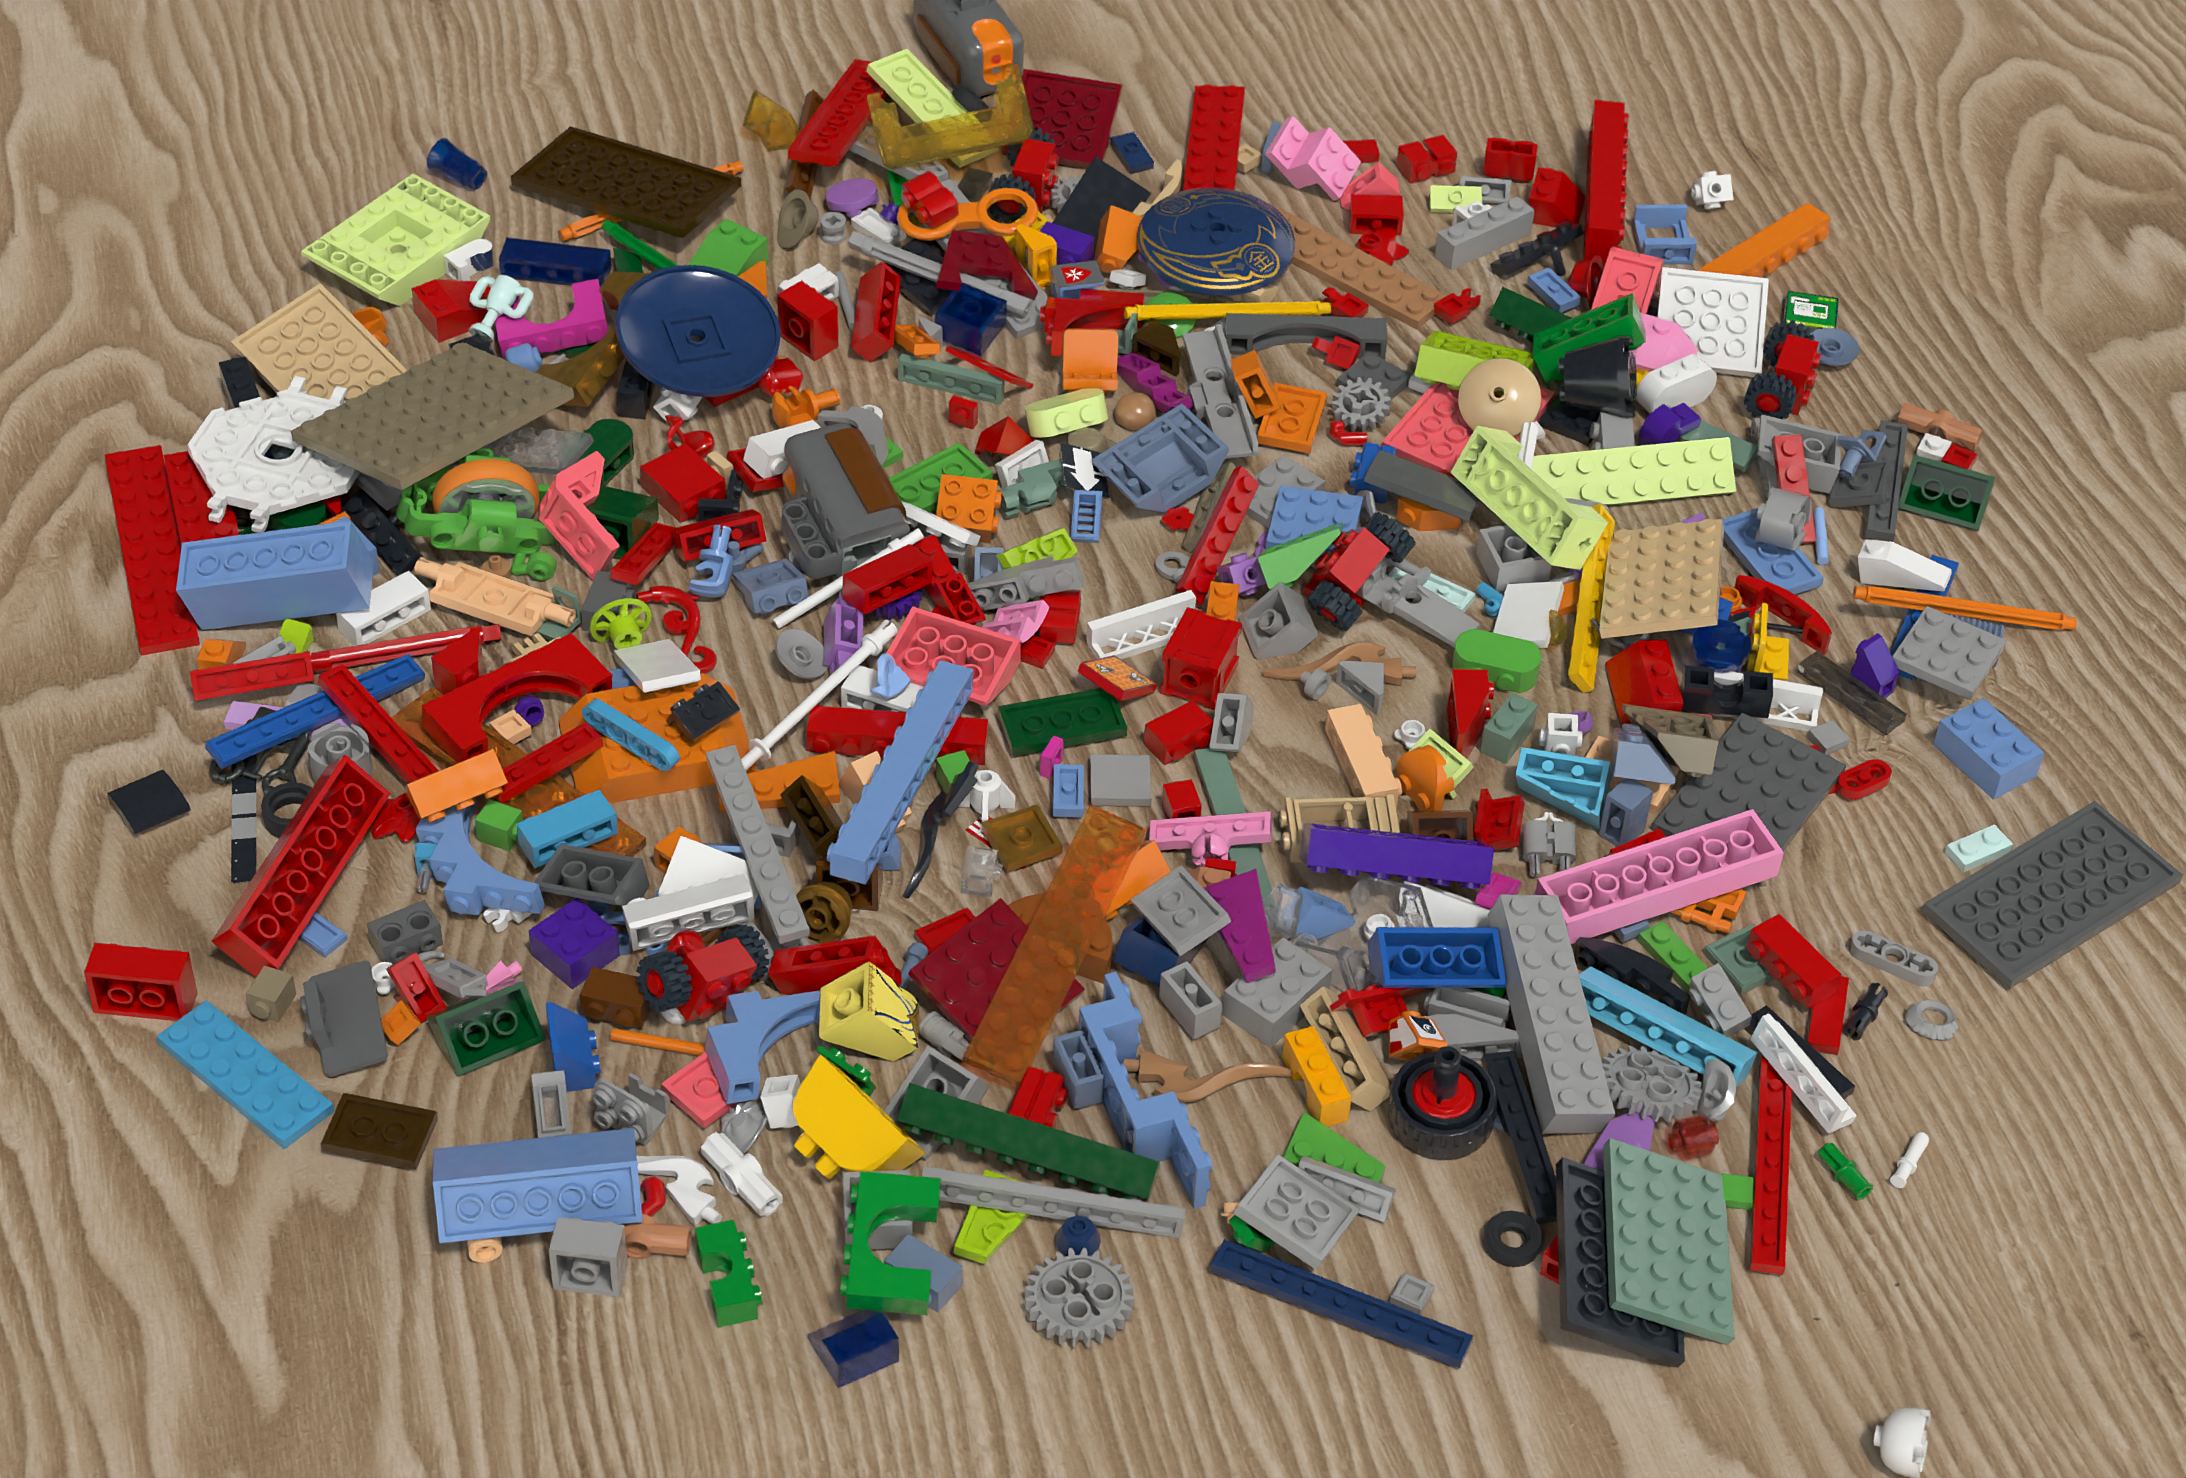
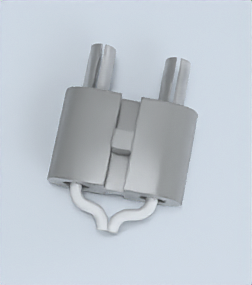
[1522,812,1576,877]

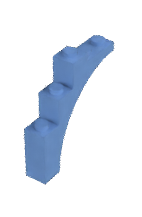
[415,797,545,915]

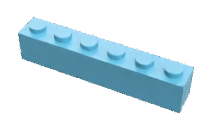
[1579,966,1757,1087]

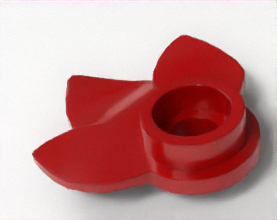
[1357,230,1409,265]
[372,793,420,843]

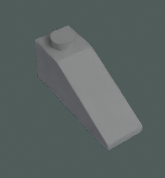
[1423,1014,1522,1061]

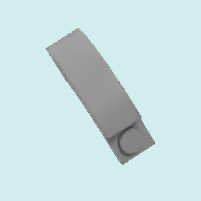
[818,406,888,465]

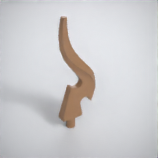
[1263,642,1416,686]
[1124,1050,1292,1103]

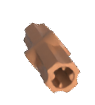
[1897,403,1983,452]
[620,1214,692,1259]

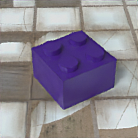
[528,898,620,989]

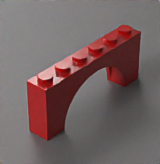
[422,633,613,764]

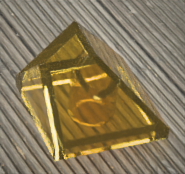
[743,90,798,152]

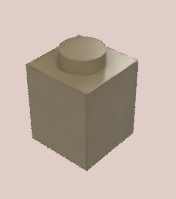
[246,966,297,1022]

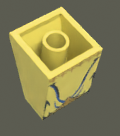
[819,962,919,1062]

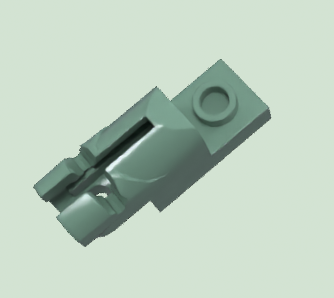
[998,458,1065,519]

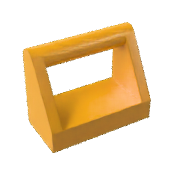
[1015,224,1057,288]

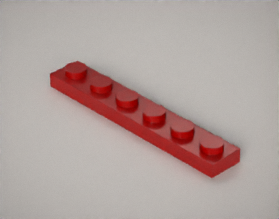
[1176,466,1259,607]
[317,664,439,784]

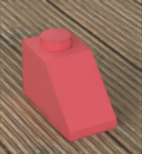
[1340,162,1400,210]

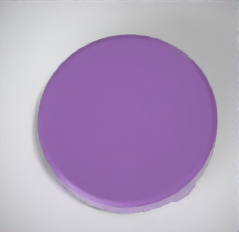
[825,178,879,217]

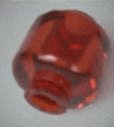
[1668,1115,1719,1160]

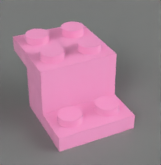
[1265,116,1361,200]

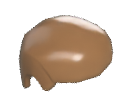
[1115,392,1156,431]

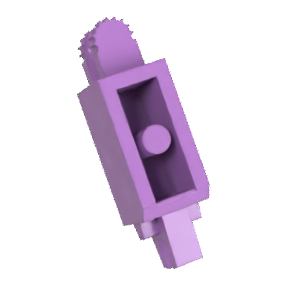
[824,592,863,685]

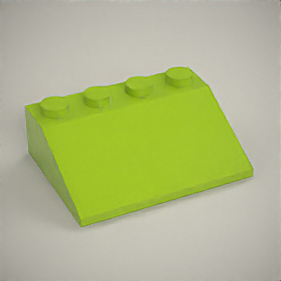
[1414,330,1536,398]

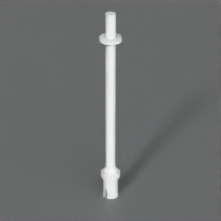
[741,620,898,771]

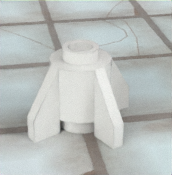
[959,770,1015,822]

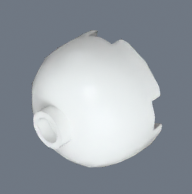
[1874,1407,1930,1478]

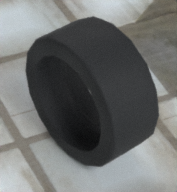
[261,782,312,838]

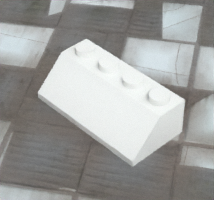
[622,874,755,951]

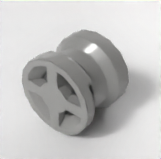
[820,212,846,245]

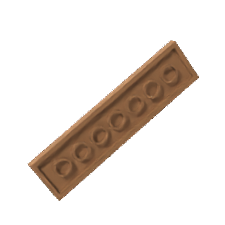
[1277,208,1448,330]

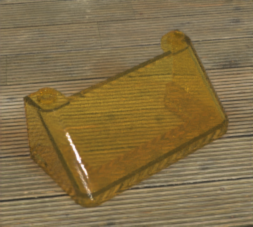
[867,64,1033,169]

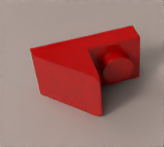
[386,952,447,1023]

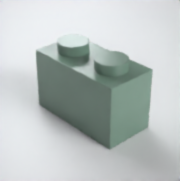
[1480,692,1538,764]

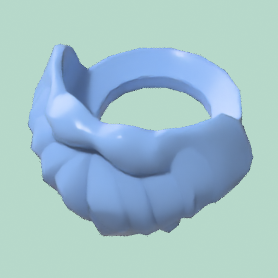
[870,654,911,699]

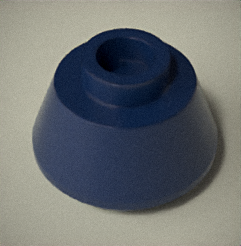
[1055,1216,1101,1256]

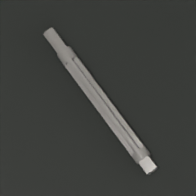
[848,231,1032,317]

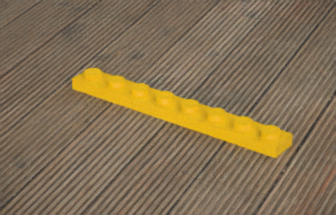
[1568,503,1615,693]

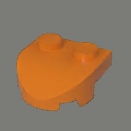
[1396,745,1454,811]

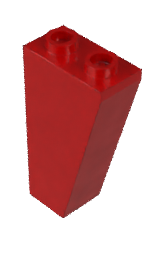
[768,935,902,995]

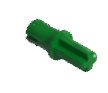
[1818,1143,1873,1200]

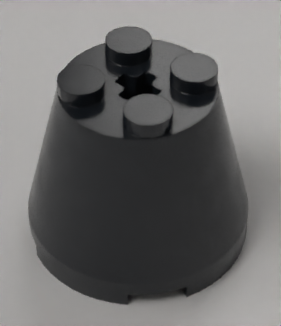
[1559,335,1637,418]

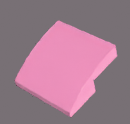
[982,600,1049,643]

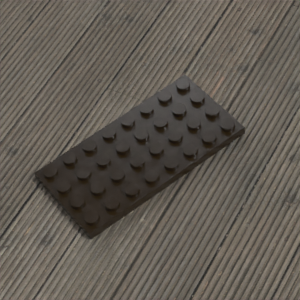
[510,126,742,238]

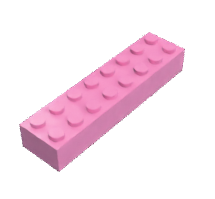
[1535,809,1784,944]

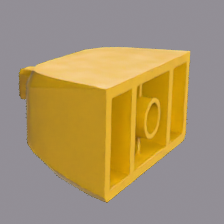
[791,1054,926,1179]

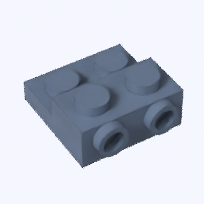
[733,558,809,614]

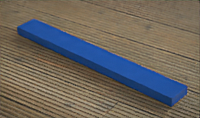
[205,654,425,769]

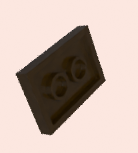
[321,1093,438,1170]

